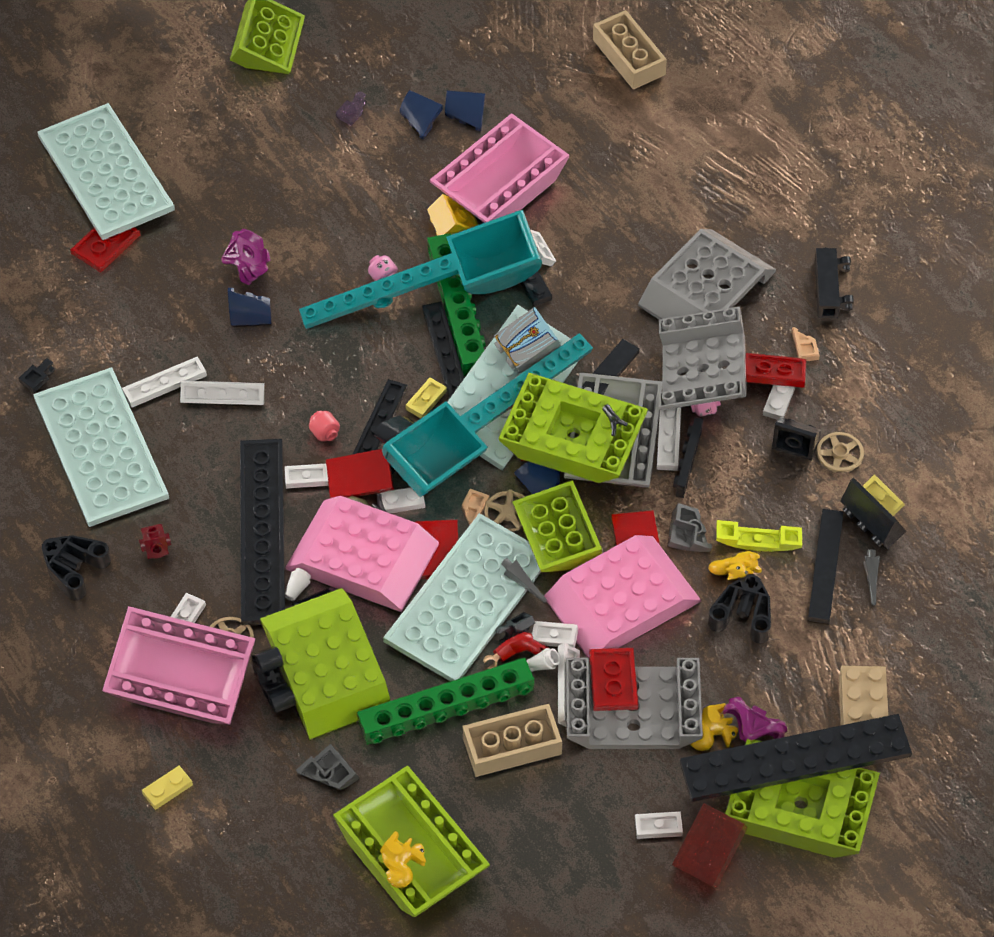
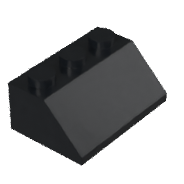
[840,477,907,549]

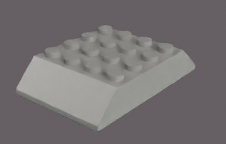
[564,373,663,488]

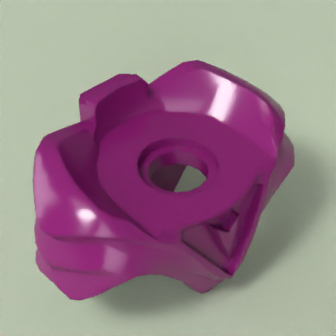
[221,229,271,285]
[721,697,788,742]

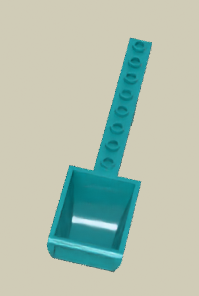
[299,210,542,329]
[382,333,593,498]

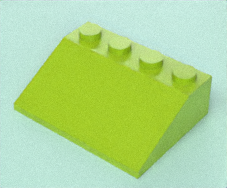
[230,0,305,74]
[512,480,602,572]

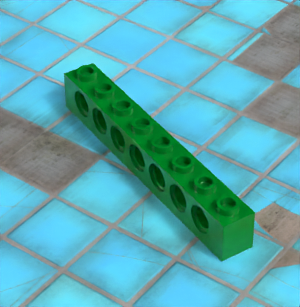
[427,233,486,376]
[357,657,534,745]

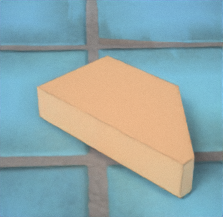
[791,327,820,361]
[462,489,490,525]

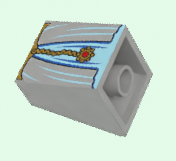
[494,307,561,373]

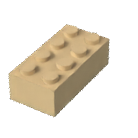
[593,10,667,90]
[839,666,888,725]
[463,704,562,777]

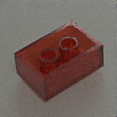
[672,803,748,888]

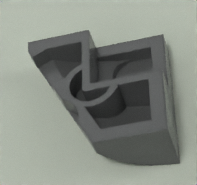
[667,503,712,552]
[296,744,360,790]

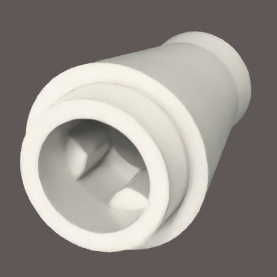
[285,568,311,602]
[527,648,560,672]

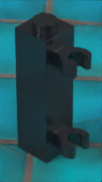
[815,247,854,319]

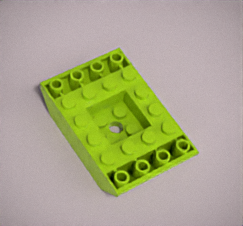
[499,373,648,483]
[725,739,880,858]

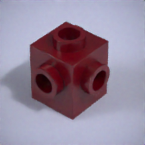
[139,524,171,559]

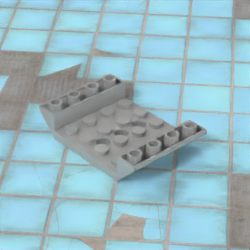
[638,229,776,320]
[659,307,746,410]
[566,658,703,749]

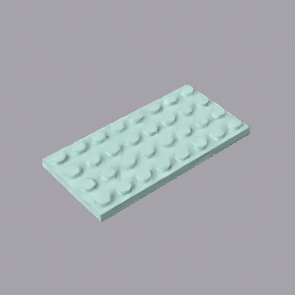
[38,103,175,240]
[448,305,578,471]
[33,367,169,527]
[383,513,541,681]

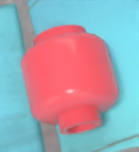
[309,411,340,442]

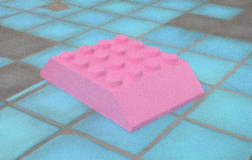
[430,113,569,223]
[285,496,439,612]
[544,535,701,661]
[102,606,255,725]

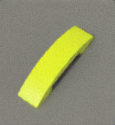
[716,520,802,552]

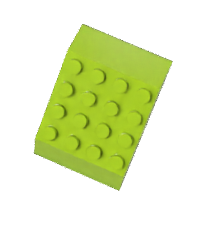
[260,588,391,740]
[333,765,490,917]

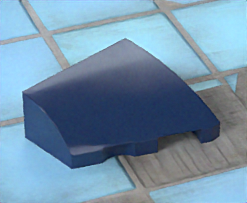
[400,90,443,139]
[445,90,485,132]
[228,288,271,326]

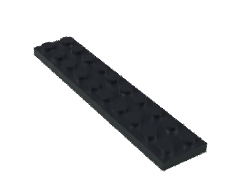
[240,439,285,625]
[680,714,912,802]

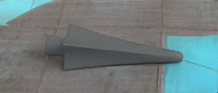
[863,550,880,606]
[501,558,547,603]

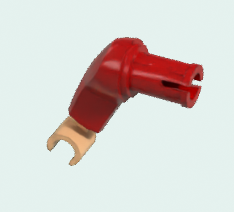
[483,632,549,669]

